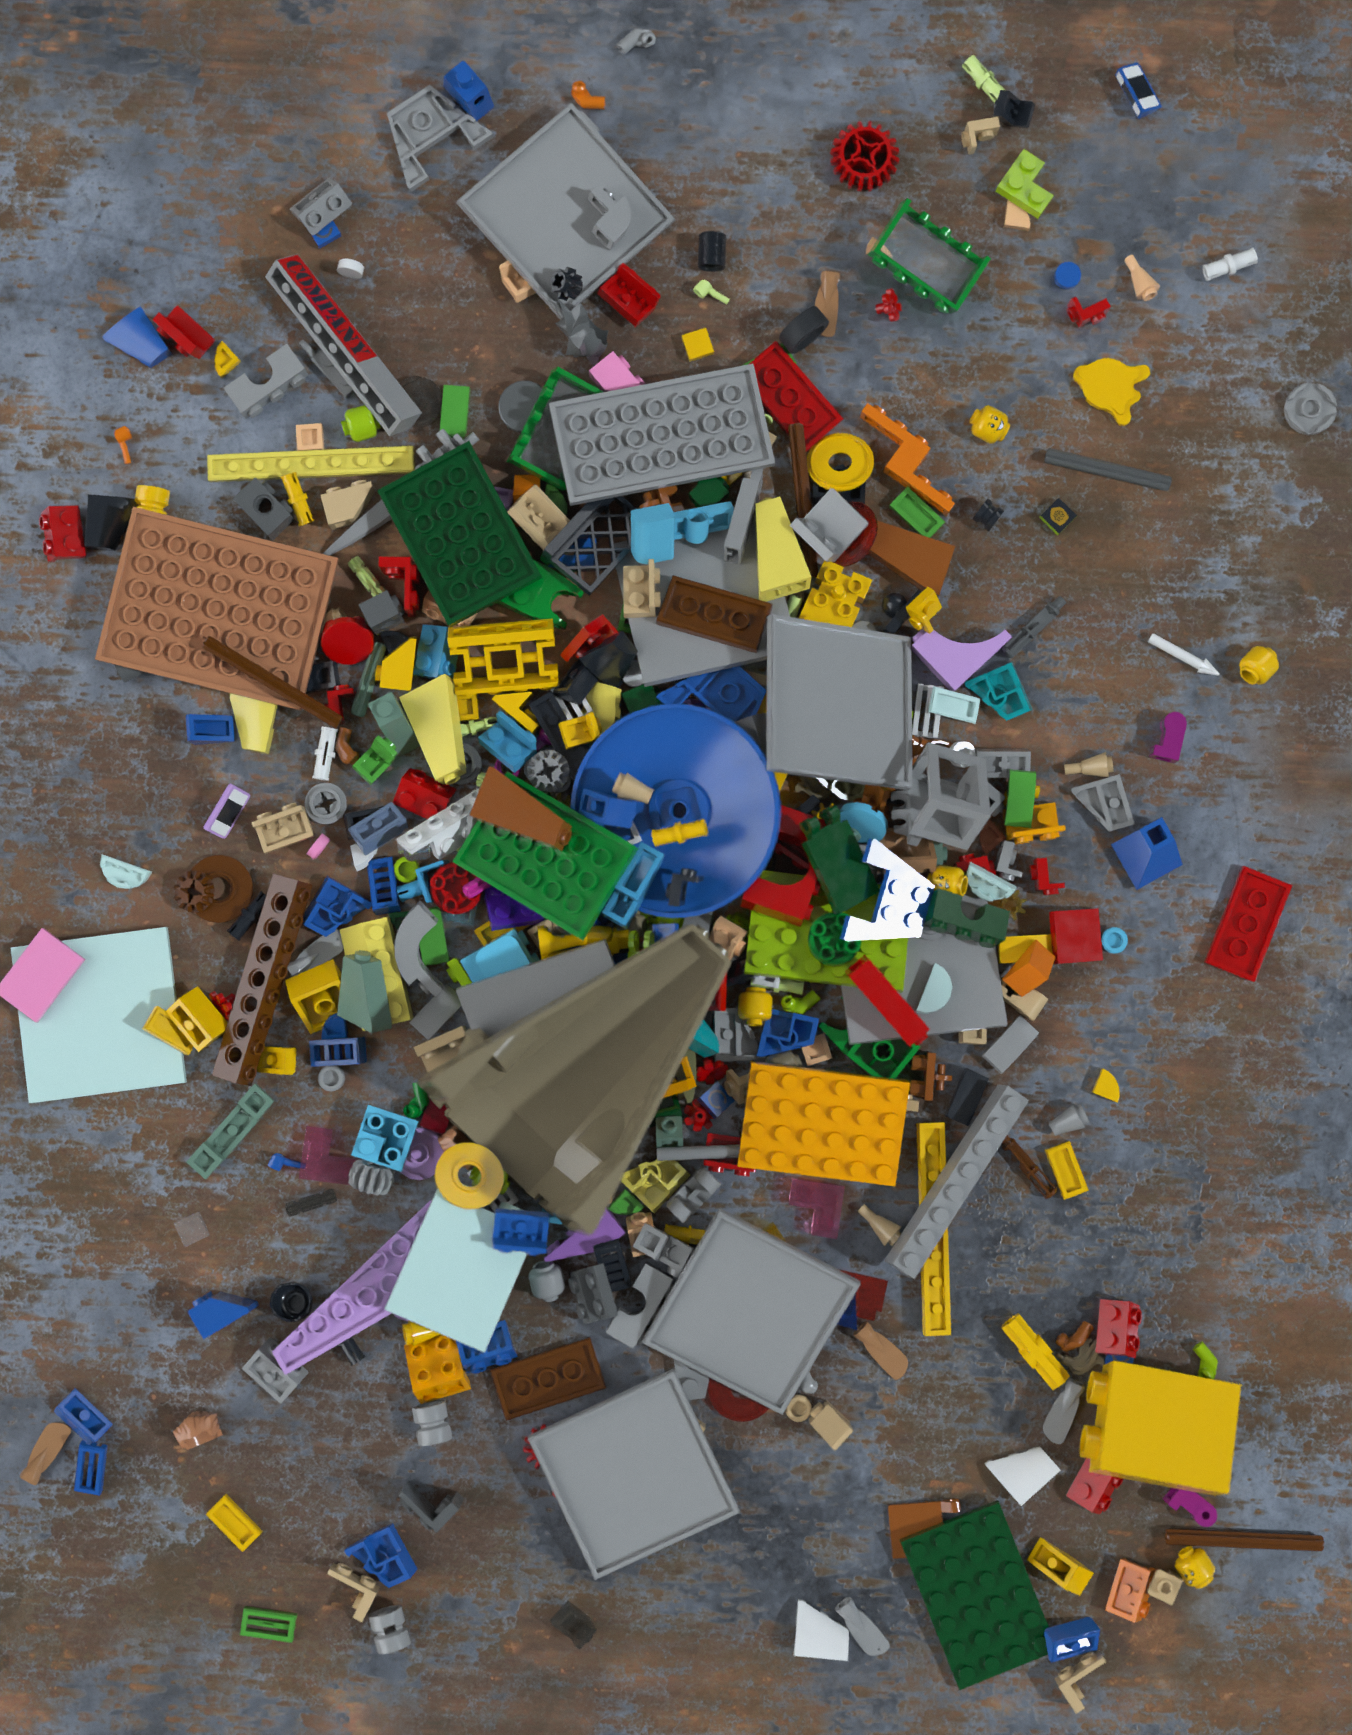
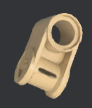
[1000,979,1048,1021]

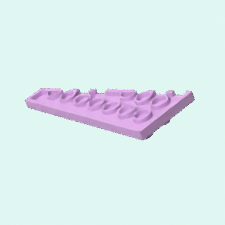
[272,1200,432,1375]

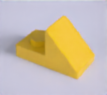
[492,692,540,735]
[257,1046,296,1075]

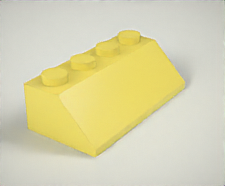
[340,917,414,1031]

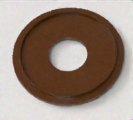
[185,855,253,923]

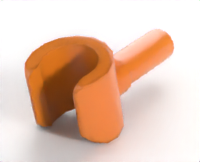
[114,426,133,464]

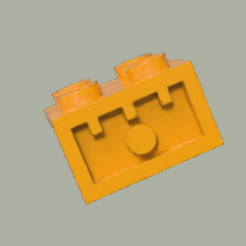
[1002,802,1066,845]
[404,1334,471,1404]

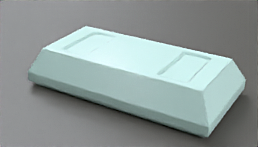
[928,686,981,724]

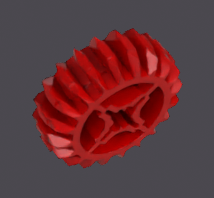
[830,120,900,192]

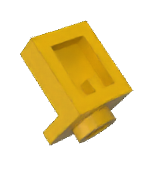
[906,587,942,634]

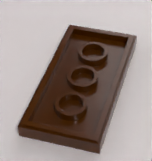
[656,575,773,654]
[490,1336,607,1421]

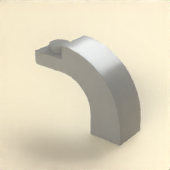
[394,901,444,997]

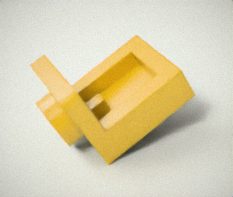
[558,712,602,749]

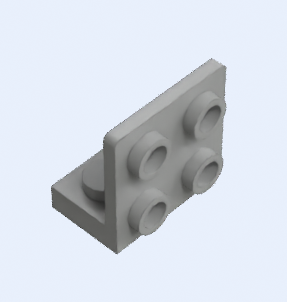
[790,488,869,562]

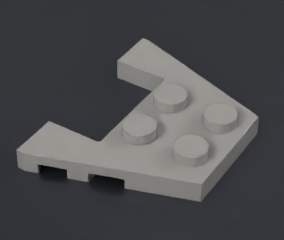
[387,85,493,193]

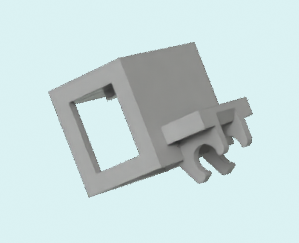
[891,742,990,850]

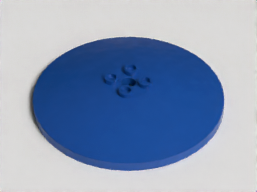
[571,704,781,918]

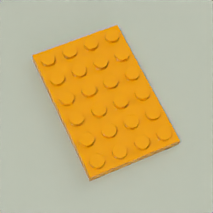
[737,1061,910,1186]

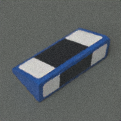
[1115,62,1162,119]

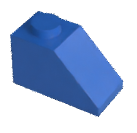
[578,788,637,829]

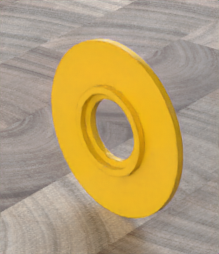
[807,433,874,491]
[435,1143,504,1209]

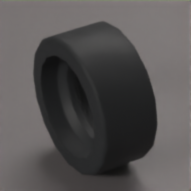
[779,306,829,354]

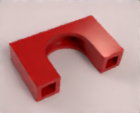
[741,805,826,927]

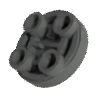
[499,381,550,433]

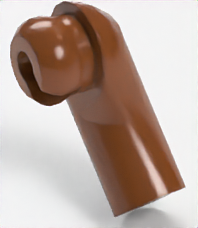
[335,727,359,765]
[1055,1321,1094,1352]

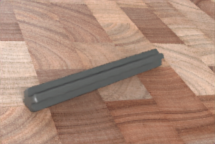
[1044,448,1172,491]

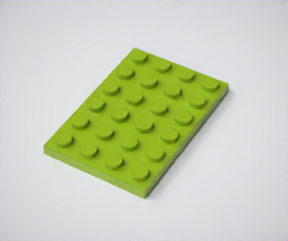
[744,870,908,993]

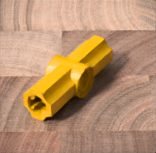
[1001,1313,1070,1390]

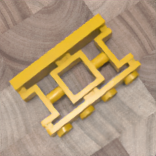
[447,619,559,697]

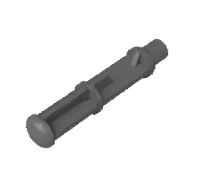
[1002,596,1066,658]

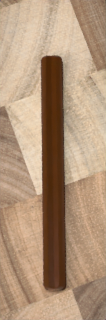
[788,423,818,578]
[202,636,342,728]
[1164,1529,1324,1552]

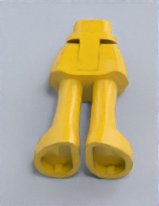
[537,925,629,960]

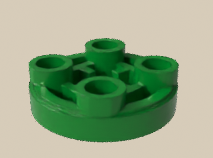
[808,913,861,966]

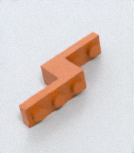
[860,403,955,517]

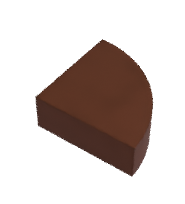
[979,819,1006,855]

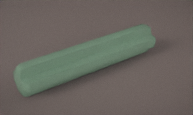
[351,642,387,717]

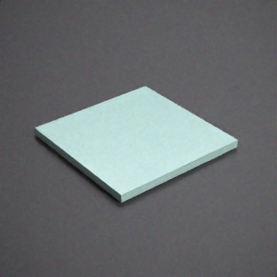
[11,927,187,1103]

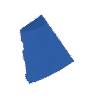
[757,1009,819,1057]
[344,1523,418,1588]

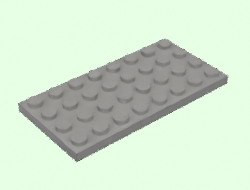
[549,364,775,506]

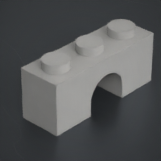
[223,344,308,419]
[606,1261,674,1349]

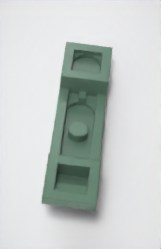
[186,1083,275,1180]

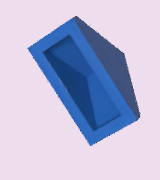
[186,714,235,745]

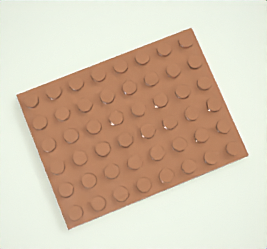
[95,507,339,711]

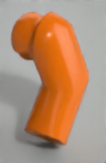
[571,81,605,110]

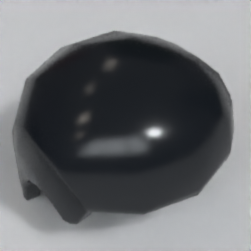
[270,1282,313,1323]

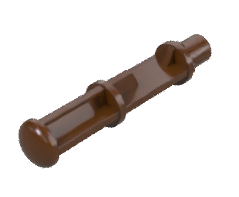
[1001,1135,1057,1199]

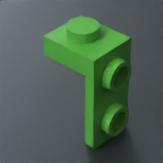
[352,735,398,785]

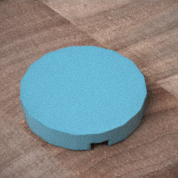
[840,802,888,844]

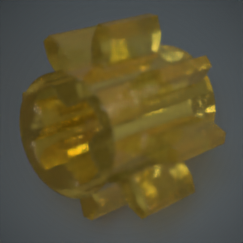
[997,890,1027,921]

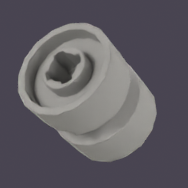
[412,1400,452,1446]
[368,1605,411,1654]

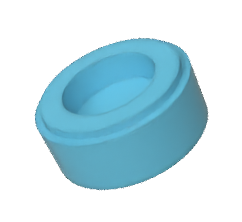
[1101,927,1128,954]

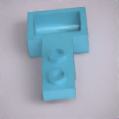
[631,501,734,564]

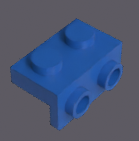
[492,1208,550,1255]

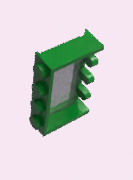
[867,198,991,314]
[507,367,603,491]

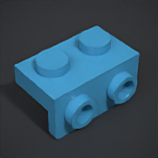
[413,624,458,679]

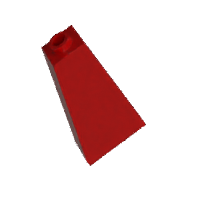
[845,954,930,1046]

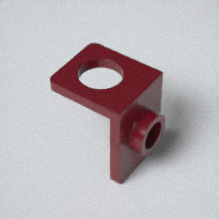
[420,1099,450,1135]

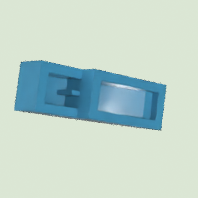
[602,842,665,929]

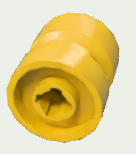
[135,485,170,515]

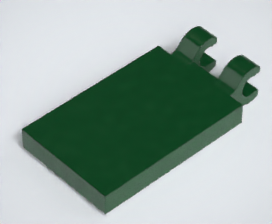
[799,805,880,915]

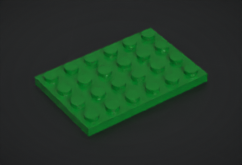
[453,772,639,941]

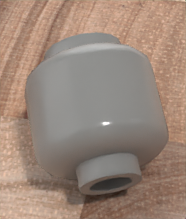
[528,1261,566,1302]

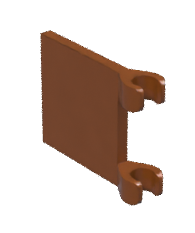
[888,1498,960,1559]

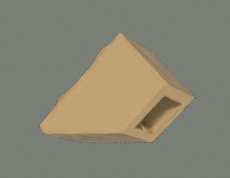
[320,480,375,530]

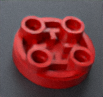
[321,616,374,665]
[430,862,483,914]

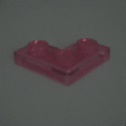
[299,1126,355,1185]
[788,1178,845,1239]

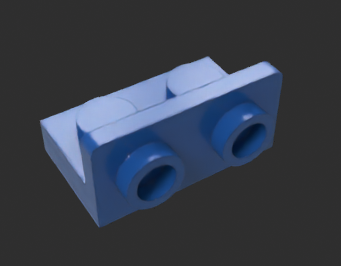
[456,1320,517,1374]

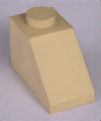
[809,1400,853,1450]

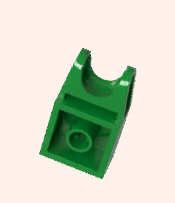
[497,559,584,630]
[818,996,920,1079]

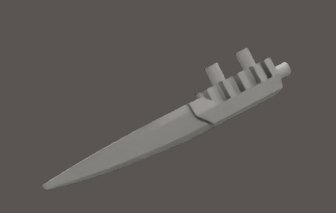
[323,428,479,556]

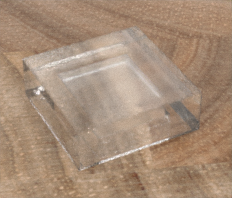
[174,1212,210,1247]

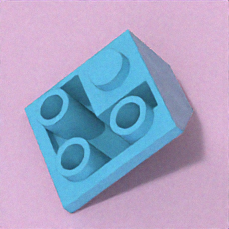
[351,1105,419,1172]

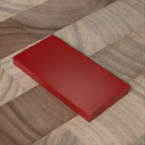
[749,341,843,452]
[1204,866,1293,982]

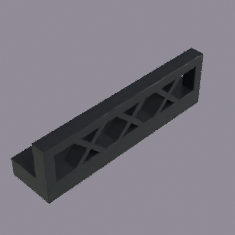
[529,692,587,782]

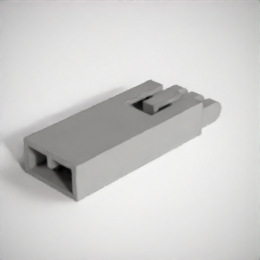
[724,468,763,564]

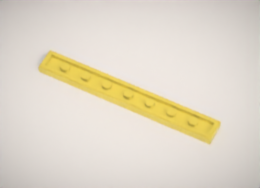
[207,446,415,482]

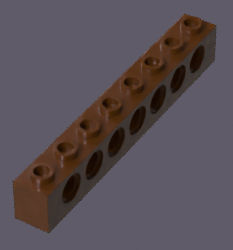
[212,873,313,1086]

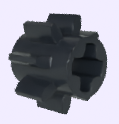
[551,267,583,301]

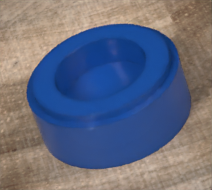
[1054,262,1081,290]

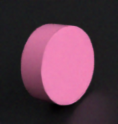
[307,833,330,859]

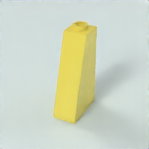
[755,497,811,602]
[399,674,467,785]

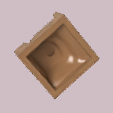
[878,828,937,878]

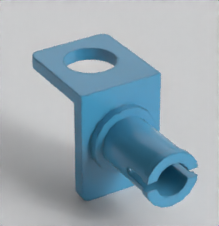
[397,860,450,903]

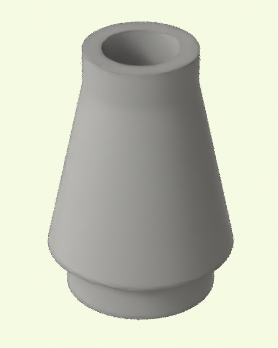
[1049,1104,1090,1136]

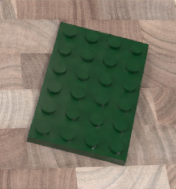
[377,441,542,628]
[899,1500,1049,1691]

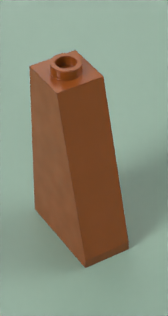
[856,517,955,597]
[470,766,572,851]

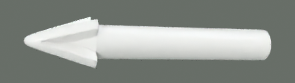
[1148,633,1219,676]

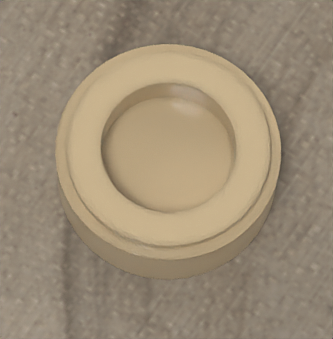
[786,1394,812,1422]

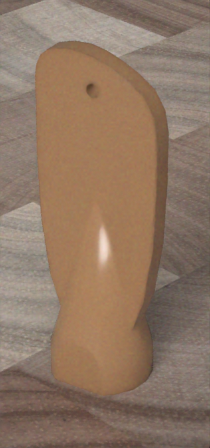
[815,271,840,338]
[853,1321,908,1380]
[19,1422,71,1485]

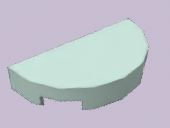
[100,854,152,889]
[966,862,1016,902]
[916,963,952,1014]

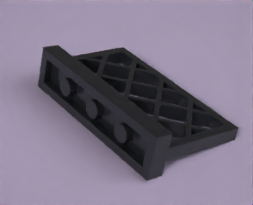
[540,496,637,596]

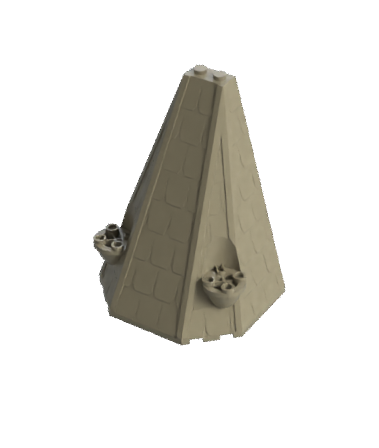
[417,924,731,1236]

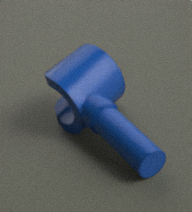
[268,1153,307,1171]

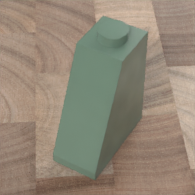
[368,692,421,757]
[337,950,392,1033]

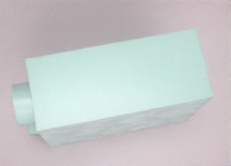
[384,1184,527,1352]

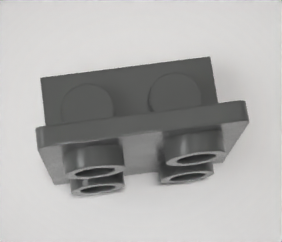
[398,1481,464,1533]

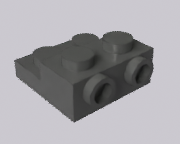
[569,1263,618,1324]

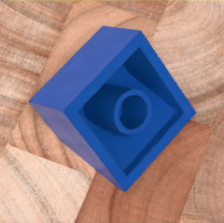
[187,1291,259,1339]

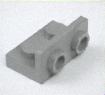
[290,177,352,235]
[242,1338,308,1404]

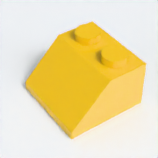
[285,959,342,1034]

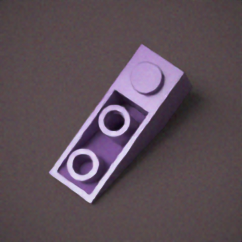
[544,1208,626,1262]

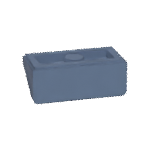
[348,801,408,855]

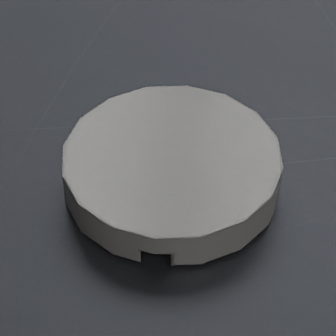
[1284,383,1337,435]

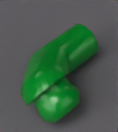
[403,1082,429,1119]

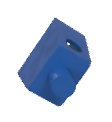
[443,60,494,122]

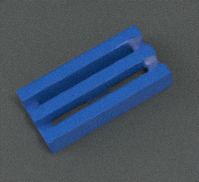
[74,1440,108,1496]

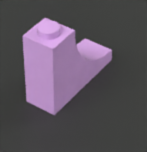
[911,629,1012,692]

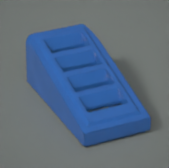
[367,856,401,915]
[309,1037,367,1067]

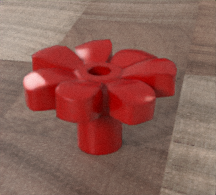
[875,288,902,322]
[209,991,236,1021]
[696,1056,729,1085]
[684,1098,714,1132]

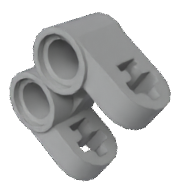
[666,1165,722,1223]

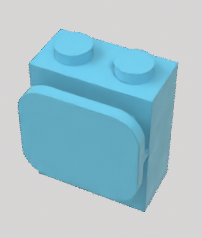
[460,927,540,982]

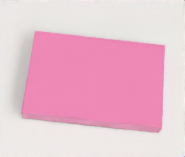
[0,928,86,1022]

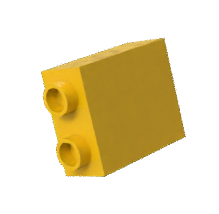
[1079,1361,1241,1496]

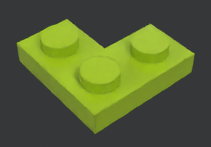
[995,149,1054,219]

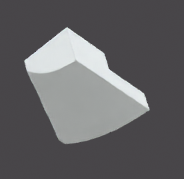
[984,1446,1060,1506]
[794,1599,849,1661]

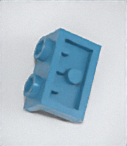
[478,711,537,773]

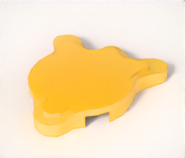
[1073,358,1150,426]

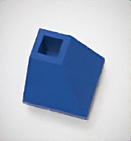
[1111,817,1183,890]

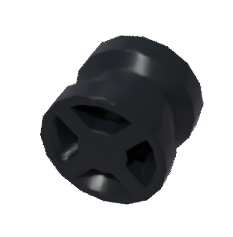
[972,499,1005,532]

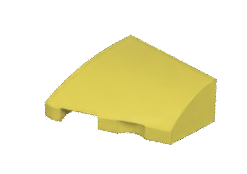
[581,682,621,735]
[230,693,278,755]
[621,1159,690,1213]

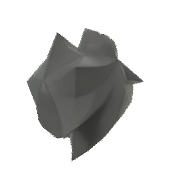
[555,300,609,366]

